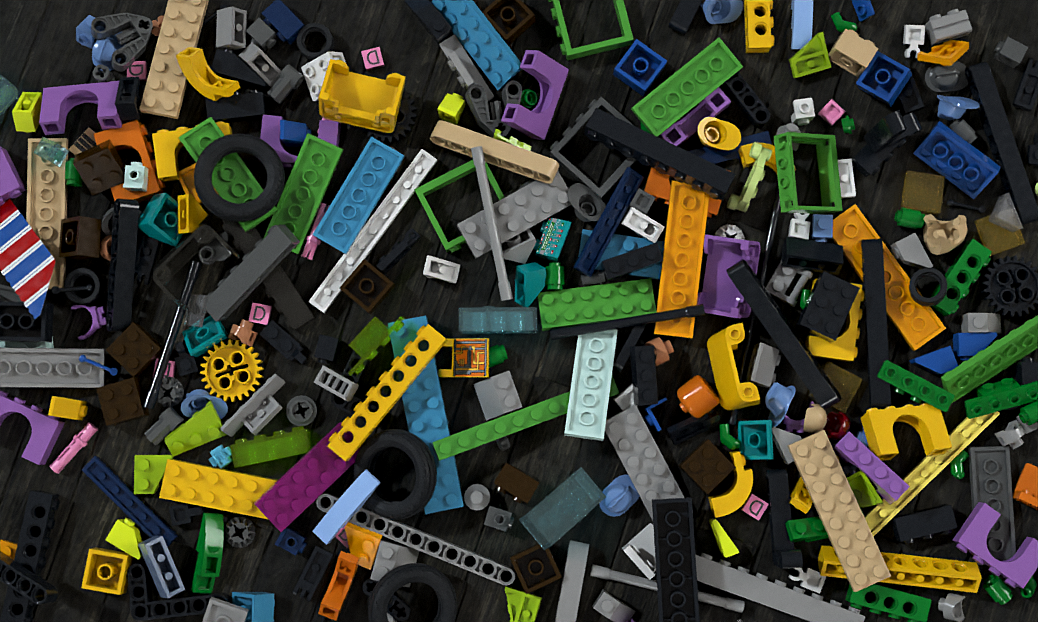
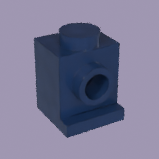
[275,526,308,556]

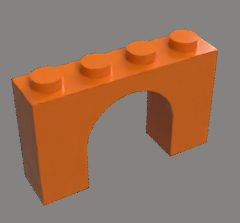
[93,120,165,203]
[644,167,731,218]

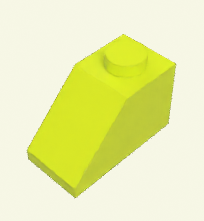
[12,92,42,133]
[438,93,466,125]
[105,518,144,560]

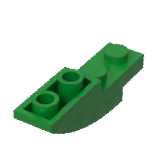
[785,508,863,542]
[191,513,224,593]

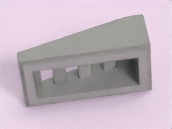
[314,365,359,402]

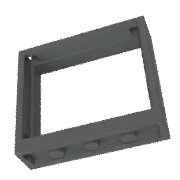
[550,97,637,200]

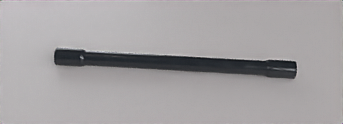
[142,261,202,410]
[550,304,705,340]

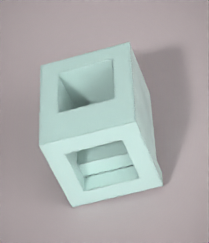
[123,162,149,192]

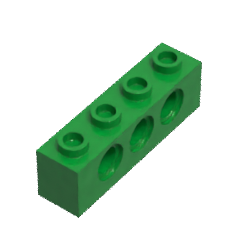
[929,239,992,316]
[845,583,932,622]

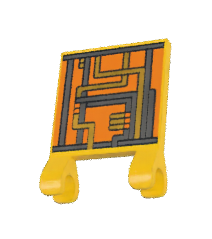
[438,338,489,378]

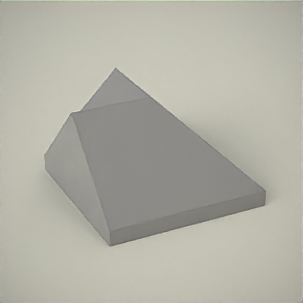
[501,229,537,264]

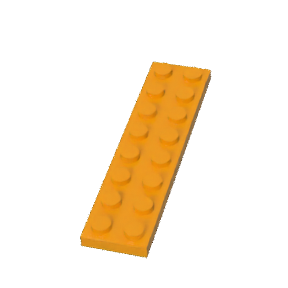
[654,180,709,338]
[832,204,946,351]

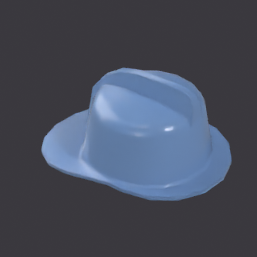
[700,0,743,24]
[92,31,126,71]
[937,95,980,120]
[765,382,796,427]
[181,389,228,419]
[599,475,640,517]

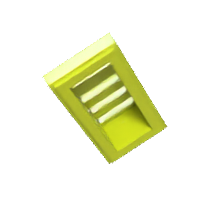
[709,518,739,558]

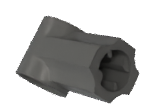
[267,65,304,104]
[144,406,185,446]

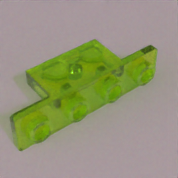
[348,316,406,376]

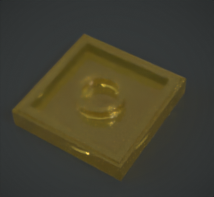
[901,171,945,214]
[974,208,1025,256]
[810,361,863,413]

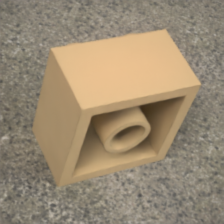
[828,29,879,77]

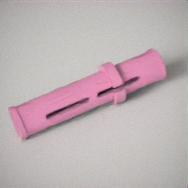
[301,203,330,260]
[49,422,98,474]

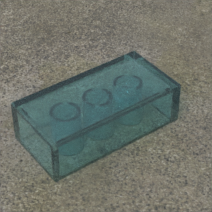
[459,306,537,334]
[519,467,606,550]

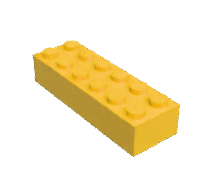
[159,459,278,519]

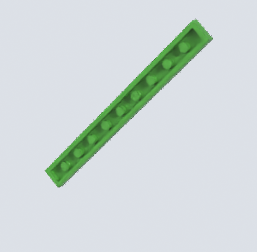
[432,376,619,461]

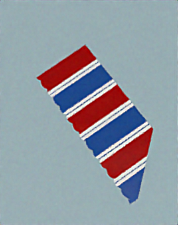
[0,199,56,319]

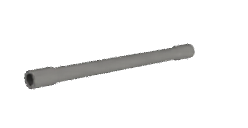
[471,146,513,301]
[590,564,745,613]

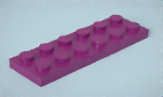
[254,422,362,532]

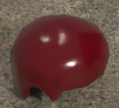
[823,412,850,440]

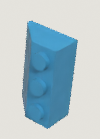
[232,592,275,622]

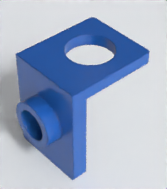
[644,397,667,432]

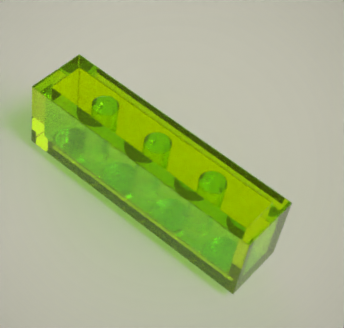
[230,426,313,468]

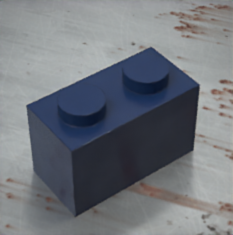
[262,0,304,45]

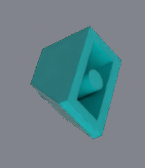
[515,262,547,308]

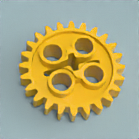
[200,339,264,402]

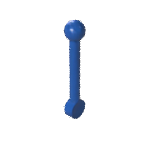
[79,355,118,376]

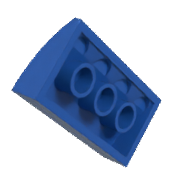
[913,121,1001,199]

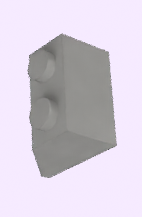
[745,343,781,388]
[473,371,522,421]
[370,539,419,587]

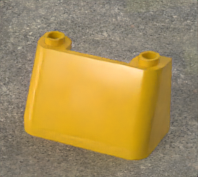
[318,59,406,133]
[707,323,760,410]

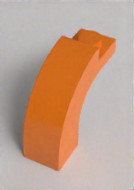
[318,551,359,621]

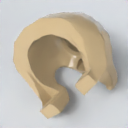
[923,214,967,255]

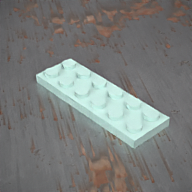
[564,329,618,441]

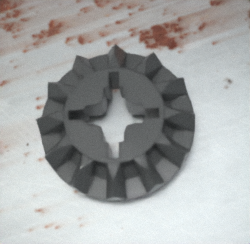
[157,377,184,407]
[286,395,317,426]
[224,517,256,548]

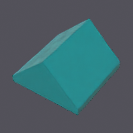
[182,315,229,358]
[738,420,773,460]

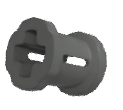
[92,64,115,83]

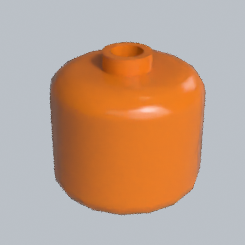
[677,375,719,418]

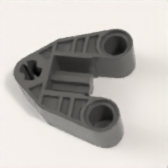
[91,13,153,72]
[465,81,522,138]

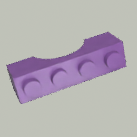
[659,87,731,147]

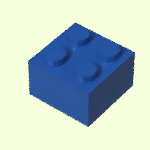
[613,39,667,96]
[856,51,912,107]

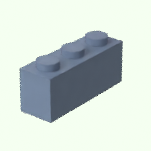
[138,535,185,599]

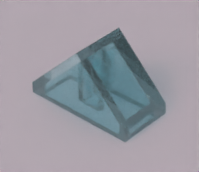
[34,137,69,167]

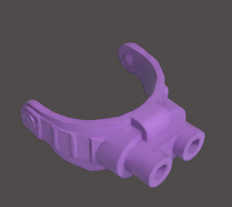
[71,304,106,340]
[784,401,814,433]

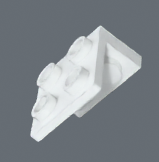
[301,51,346,101]
[622,523,656,580]

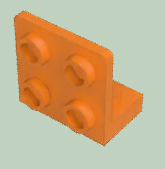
[1012,463,1038,510]

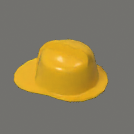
[697,117,741,151]

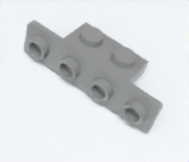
[439,35,494,101]
[220,374,285,437]

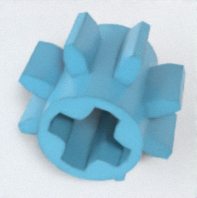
[208,445,234,469]

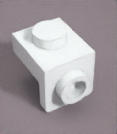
[791,98,815,126]

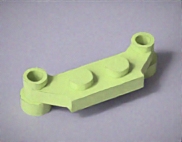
[727,142,772,212]

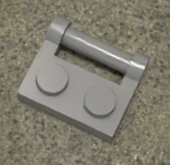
[765,259,813,307]

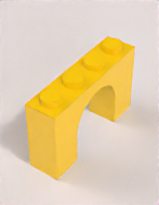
[152,121,232,182]
[805,279,864,362]
[861,403,952,461]

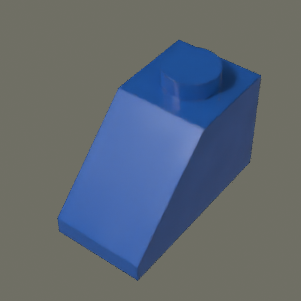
[280,120,312,147]
[953,332,997,361]
[909,346,958,376]

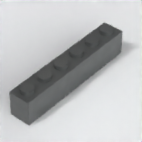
[202,225,300,322]

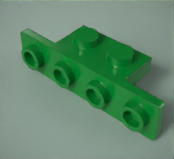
[877,360,955,412]
[965,378,1038,419]

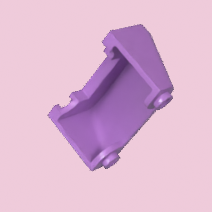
[697,234,760,318]

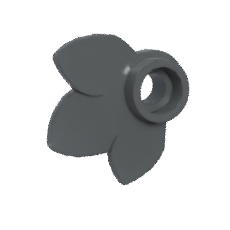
[199,232,234,265]

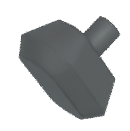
[496,436,510,451]

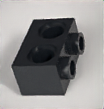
[115,77,144,121]

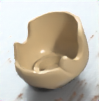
[803,404,827,433]

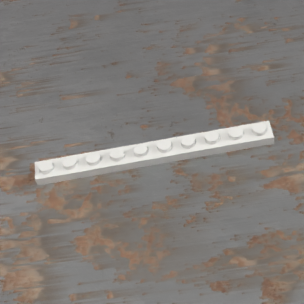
[308,149,437,313]

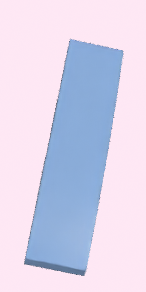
[791,0,813,49]
[312,469,381,545]

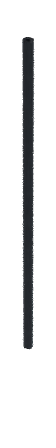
[728,183,780,425]

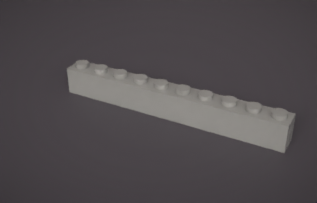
[695,553,865,622]

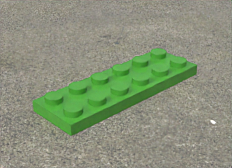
[631,37,743,137]
[179,117,278,232]
[264,133,344,254]
[538,278,657,331]
[941,315,1038,404]

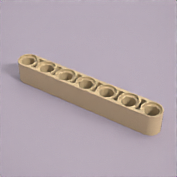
[430,120,560,184]

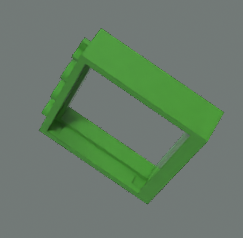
[548,0,634,60]
[774,132,843,214]
[414,160,505,253]

